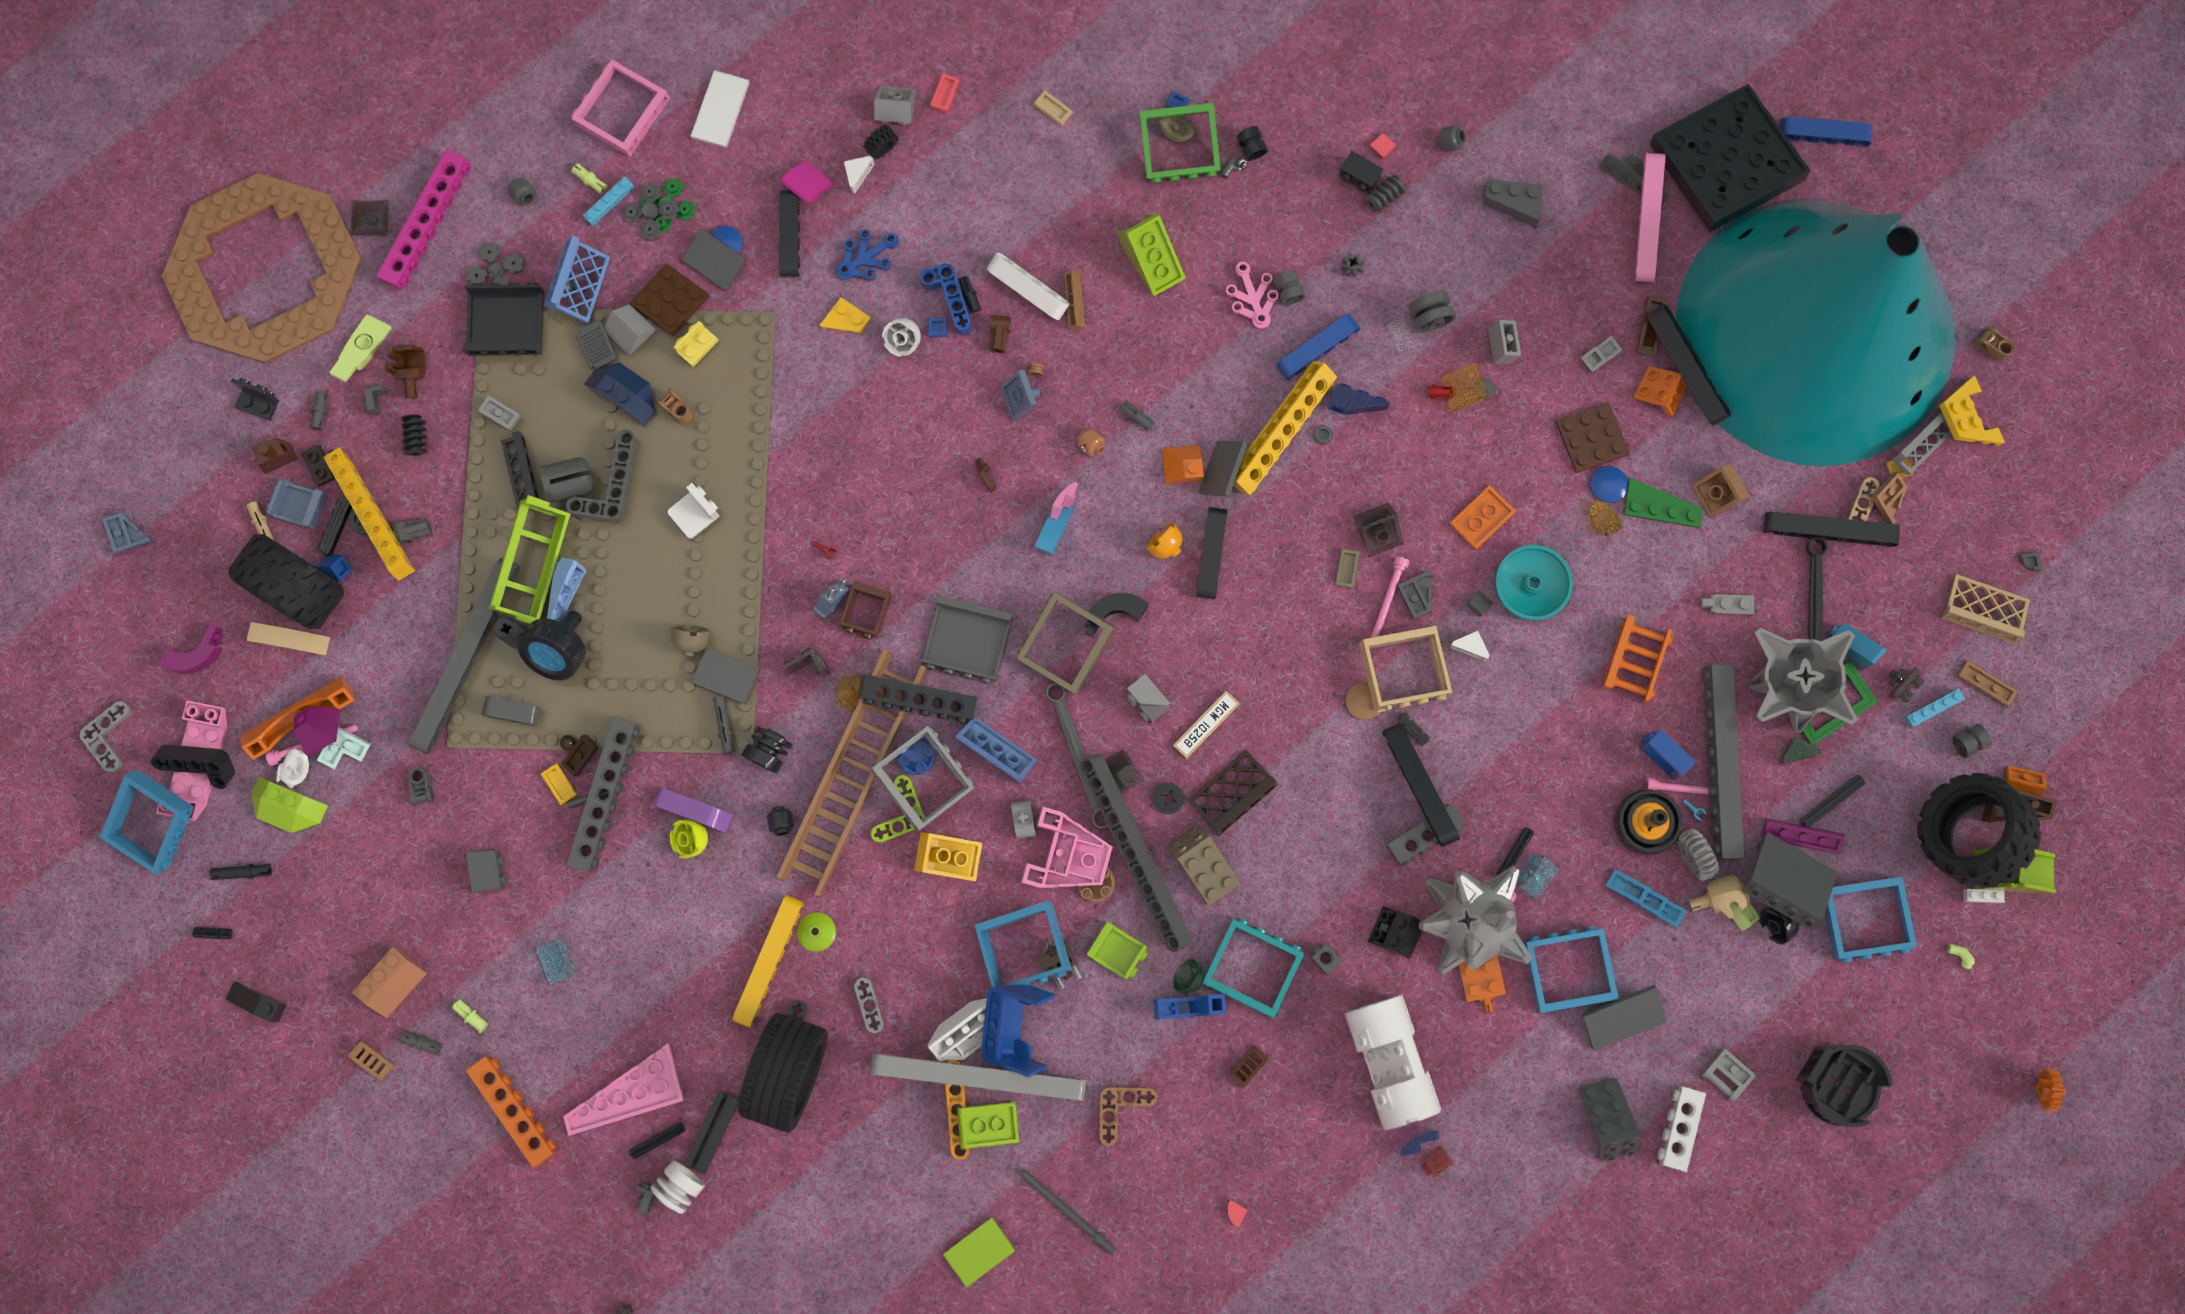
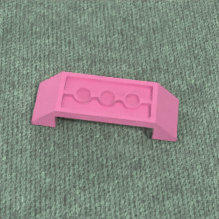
[156,700,228,821]

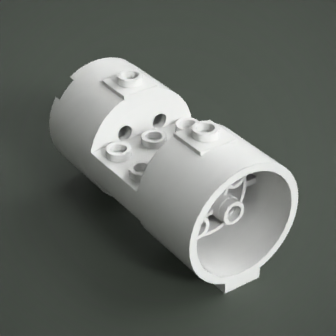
[1344,995,1441,1130]

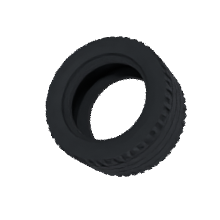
[738,1013,828,1133]

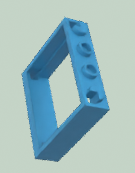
[99,770,194,875]
[1825,877,1917,963]
[975,901,1072,987]
[1524,926,1619,1013]

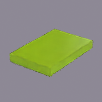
[957,1102,1019,1149]
[943,1218,1015,1288]

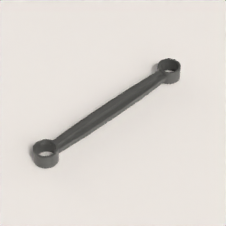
[1046,683,1108,829]

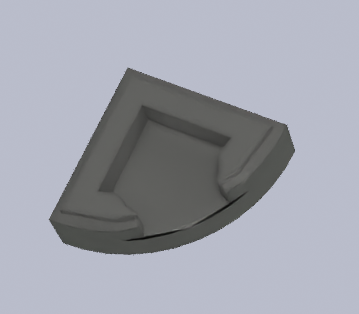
[2018,552,2042,572]

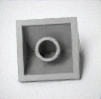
[604,304,656,356]

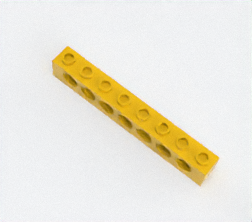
[1233,360,1337,495]
[323,447,415,581]

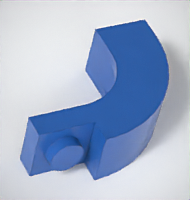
[1153,994,1226,1020]

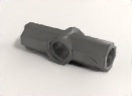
[372,518,432,549]

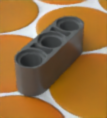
[481,696,540,726]

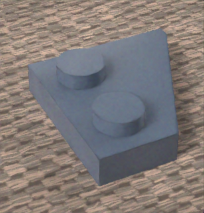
[102,513,151,555]

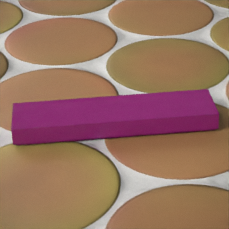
[1761,818,1845,854]

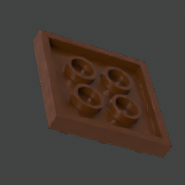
[630,263,710,336]
[1555,402,1630,473]

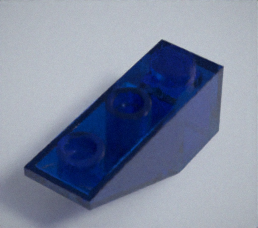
[1327,383,1390,415]

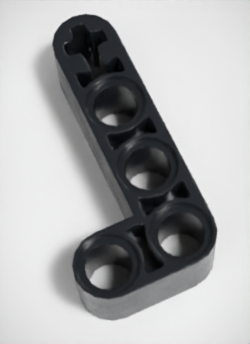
[150,745,235,789]

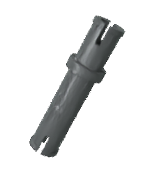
[712,696,735,755]

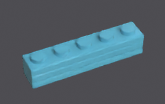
[583,176,634,226]
[1904,688,1965,728]

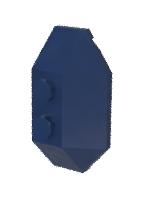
[584,362,656,426]

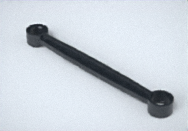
[1805,537,1828,641]

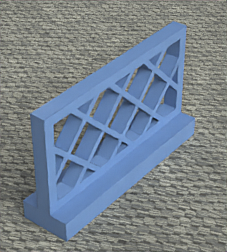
[543,236,610,324]

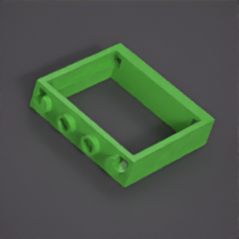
[1139,103,1221,183]

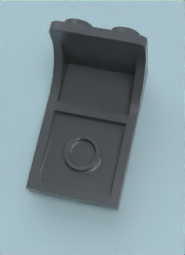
[1579,1078,1640,1162]

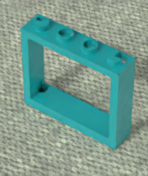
[1202,917,1305,1018]

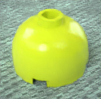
[670,819,708,859]

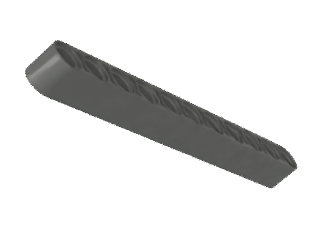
[409,558,520,754]
[1080,753,1191,952]

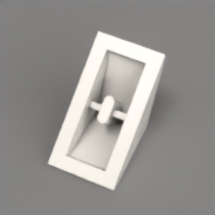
[844,156,874,194]
[1450,631,1490,662]

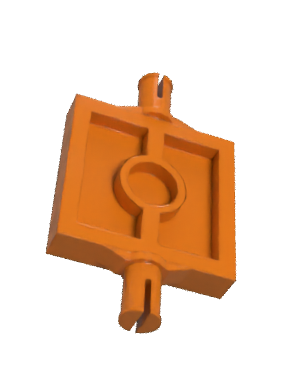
[1459,955,1506,1013]

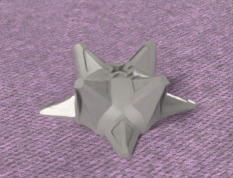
[1748,628,1858,733]
[1419,866,1533,975]

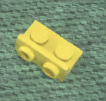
[674,321,719,367]

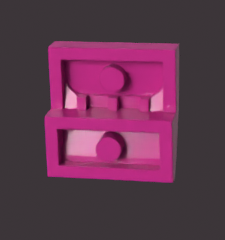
[780,160,834,204]

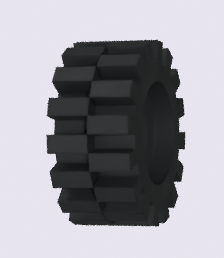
[863,125,899,159]

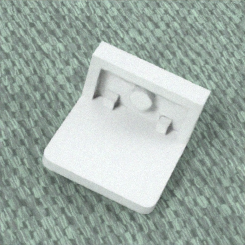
[668,483,720,539]

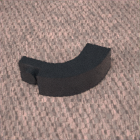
[1085,593,1149,637]

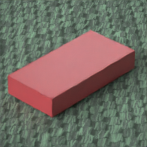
[930,73,960,113]

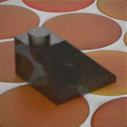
[350,200,389,236]
[1105,749,1143,794]

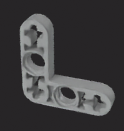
[80,701,131,773]

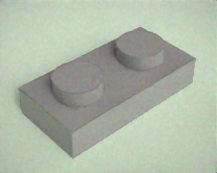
[478,395,521,431]

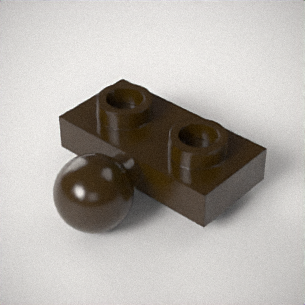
[301,445,335,487]
[560,734,599,776]

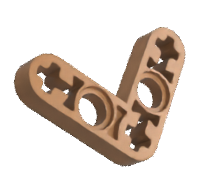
[1100,1087,1158,1146]

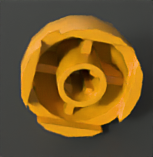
[1145,522,1183,559]

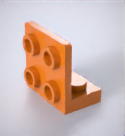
[1633,366,1688,417]

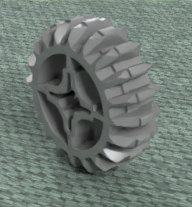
[1676,829,1719,881]

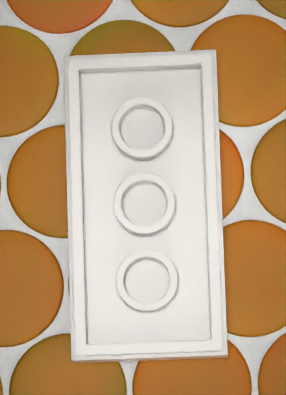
[691,70,750,148]

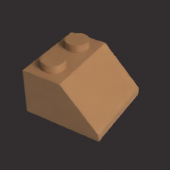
[1691,464,1750,518]

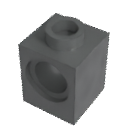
[1311,944,1342,976]

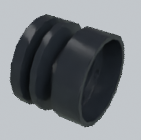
[741,726,793,774]

